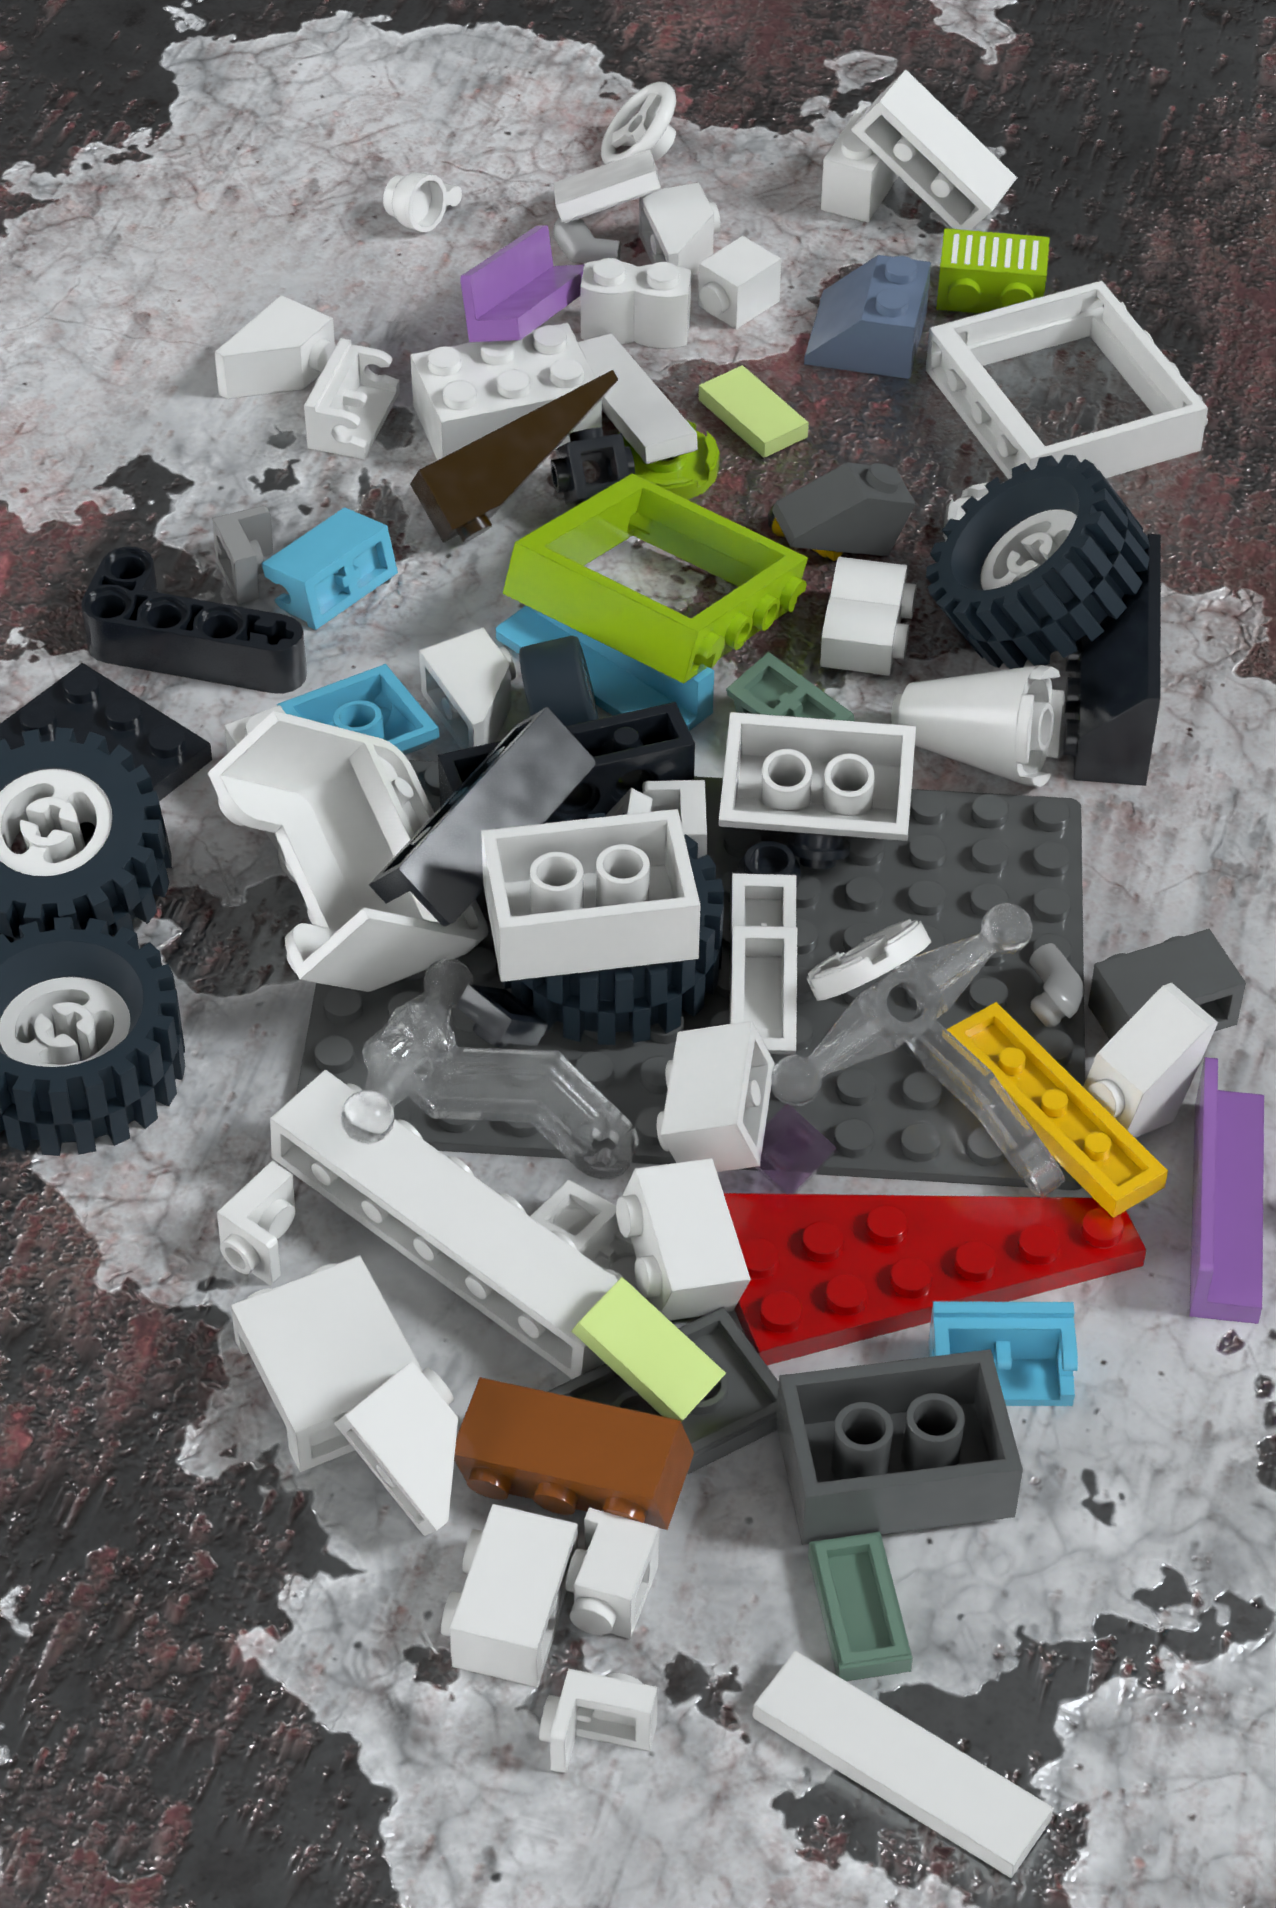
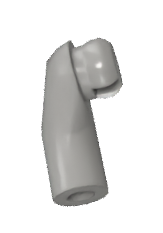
[553,217,621,264]
[1029,943,1085,1027]

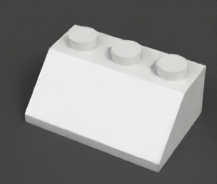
[719,712,916,841]

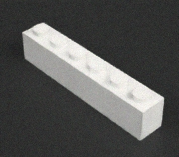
[270,1070,625,1379]

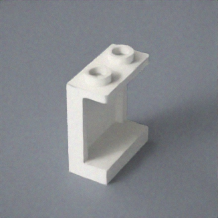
[231,1256,422,1472]

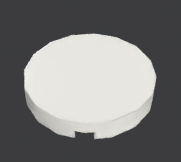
[807,919,931,1001]

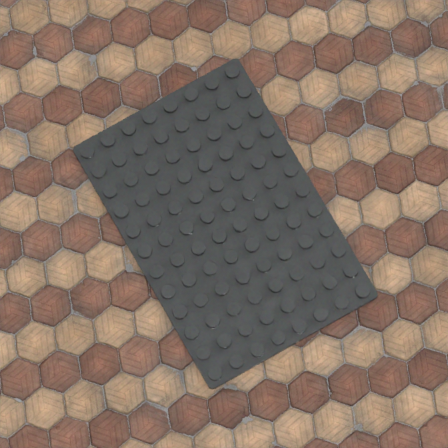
[296,760,1085,1190]

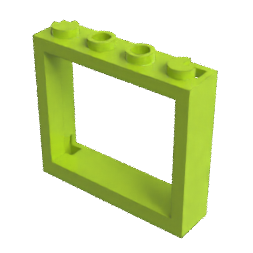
[502,473,808,684]

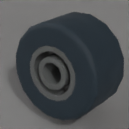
[519,636,599,726]

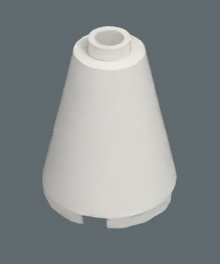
[891,665,1065,787]

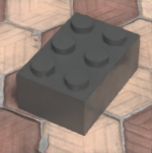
[776,1349,1023,1545]

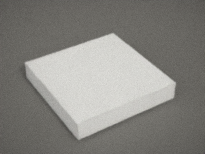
[553,149,661,223]

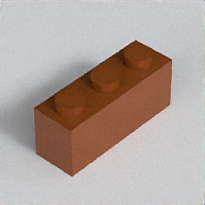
[454,1377,694,1530]

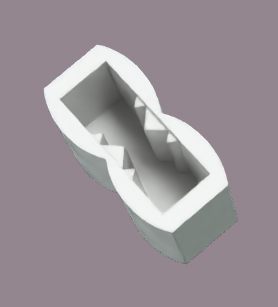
[580,258,691,349]
[820,557,917,676]

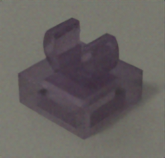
[755,1103,836,1194]

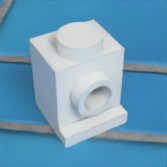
[565,1507,659,1640]

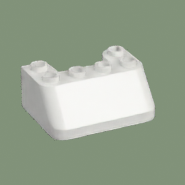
[208,710,488,992]

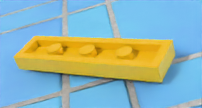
[943,1002,1168,1218]

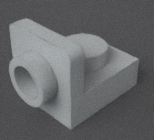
[212,505,273,604]

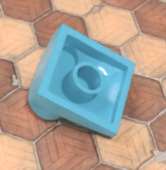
[277,664,440,755]

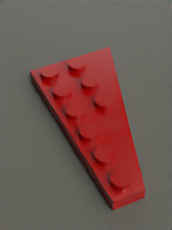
[724,1193,1147,1366]

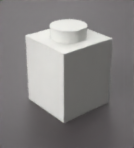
[698,236,781,329]

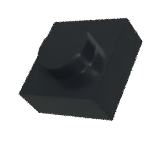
[456,984,549,1048]

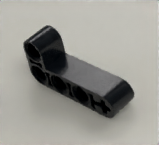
[81,546,307,694]

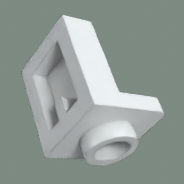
[642,780,707,858]
[217,1161,296,1285]

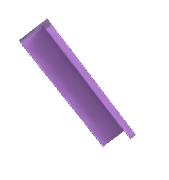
[460,225,584,342]
[1189,1057,1264,1324]

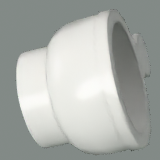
[383,172,462,233]

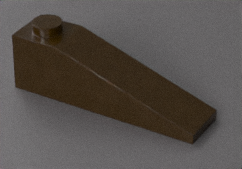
[410,370,618,543]

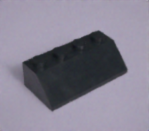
[1063,534,1161,786]

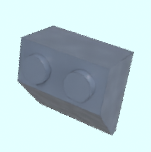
[804,255,931,379]

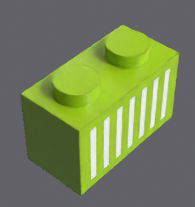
[936,228,1050,313]

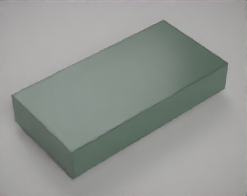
[808,1532,913,1681]

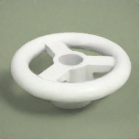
[601,82,676,165]

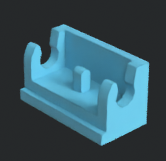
[261,507,398,630]
[928,1301,1078,1406]

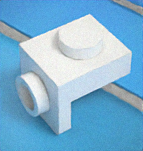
[539,1669,658,1773]

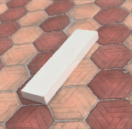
[578,333,698,464]
[753,1650,1054,1878]

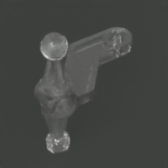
[771,903,1065,1199]
[341,958,639,1179]

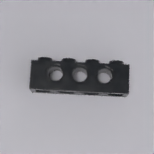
[438,702,695,824]

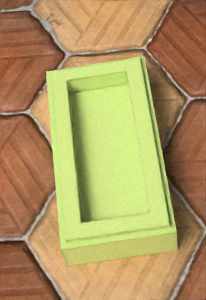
[699,365,809,458]
[571,1277,726,1422]

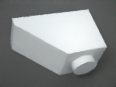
[639,183,720,280]
[214,295,336,399]
[419,628,516,749]
[1083,983,1218,1138]
[334,1361,458,1537]

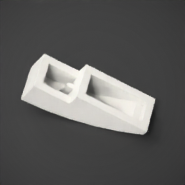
[730,873,797,1055]

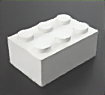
[410,323,602,460]
[481,809,700,982]

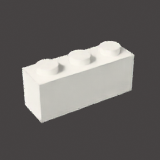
[851,69,1017,230]

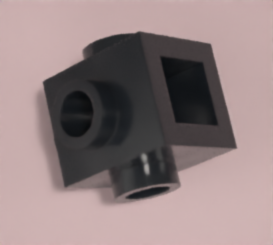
[550,427,635,505]

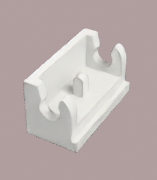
[304,338,400,460]

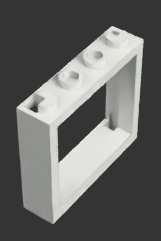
[926,281,1208,480]

